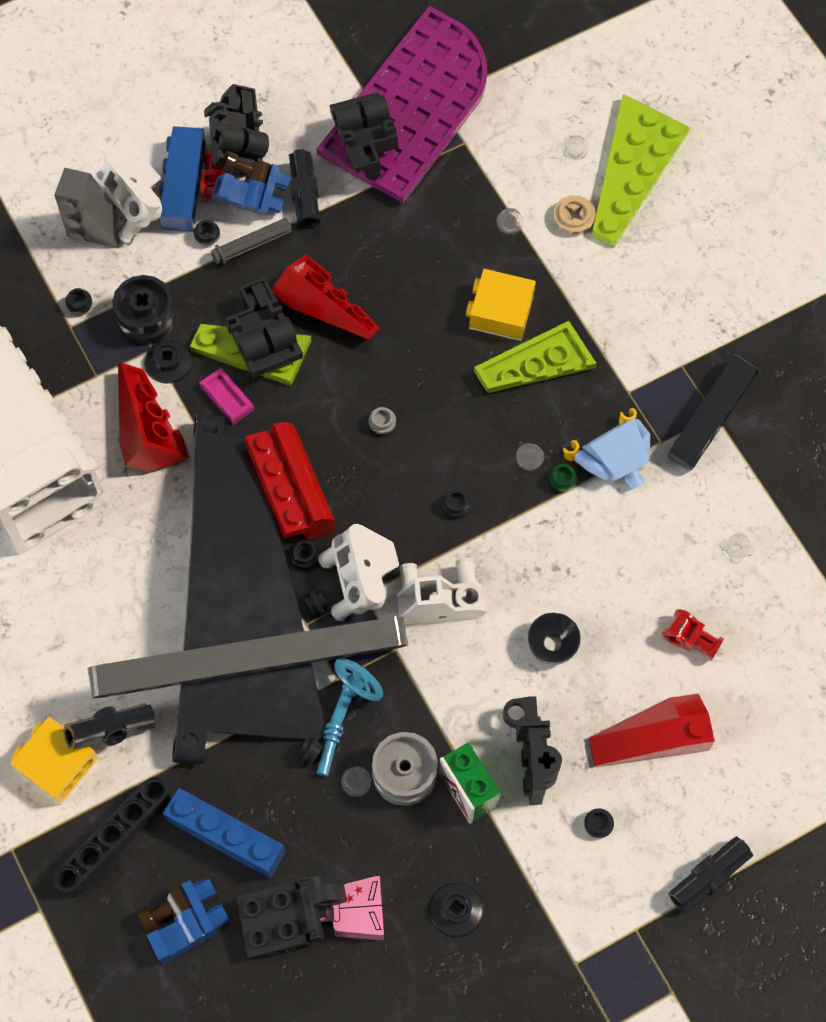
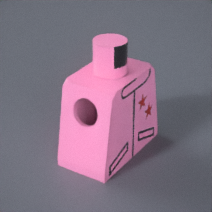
[318,876,384,940]

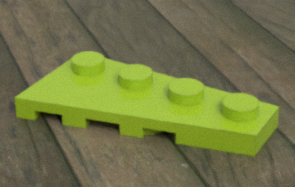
[474,321,596,393]
[190,324,311,386]

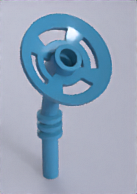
[317,658,383,777]

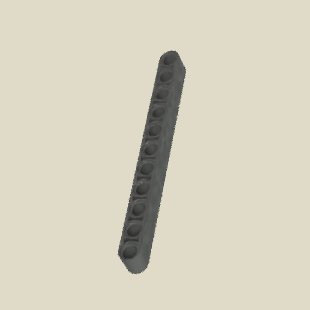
[87,616,408,699]

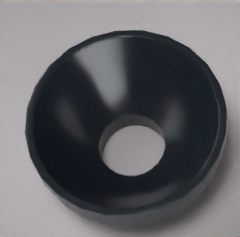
[528,612,581,665]

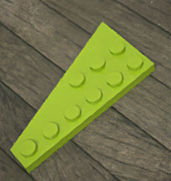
[592,94,690,248]

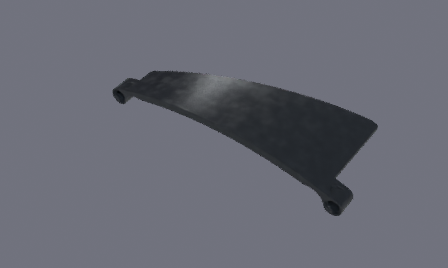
[172,413,325,764]

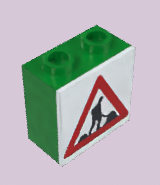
[439,742,501,823]

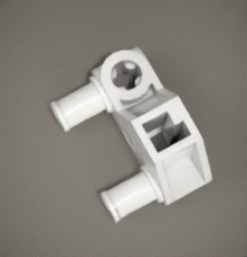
[95,153,162,244]
[318,524,399,621]
[397,558,486,625]

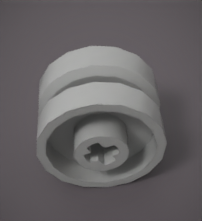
[372,732,438,806]

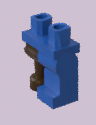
[211,151,290,215]
[137,878,229,965]

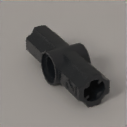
[288,149,320,229]
[63,703,156,750]
[668,836,754,914]

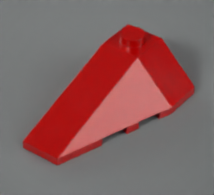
[118,362,189,472]

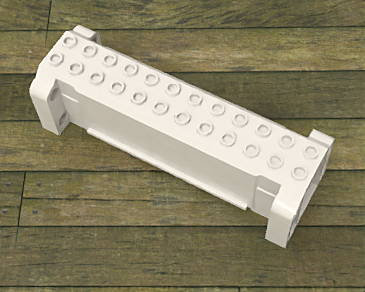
[0,326,103,555]

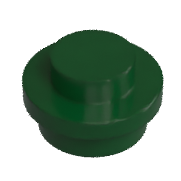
[549,464,577,491]

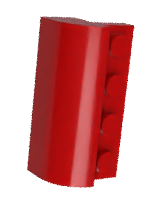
[244,422,336,541]

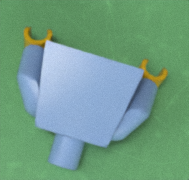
[563,408,651,490]

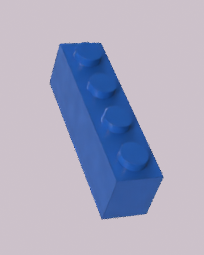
[158,126,206,232]
[163,788,285,879]

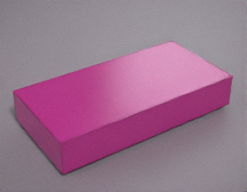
[199,368,254,425]

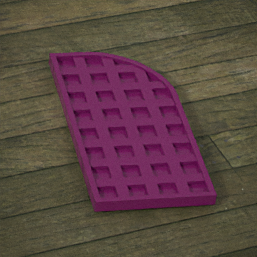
[316,6,487,203]

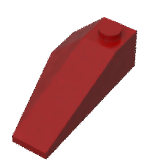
[271,255,380,339]
[589,693,715,768]

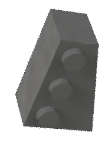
[54,167,126,248]

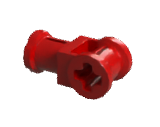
[200,150,226,203]
[662,609,724,661]

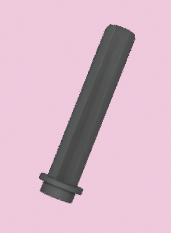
[211,218,291,265]

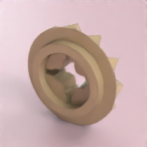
[554,195,596,234]

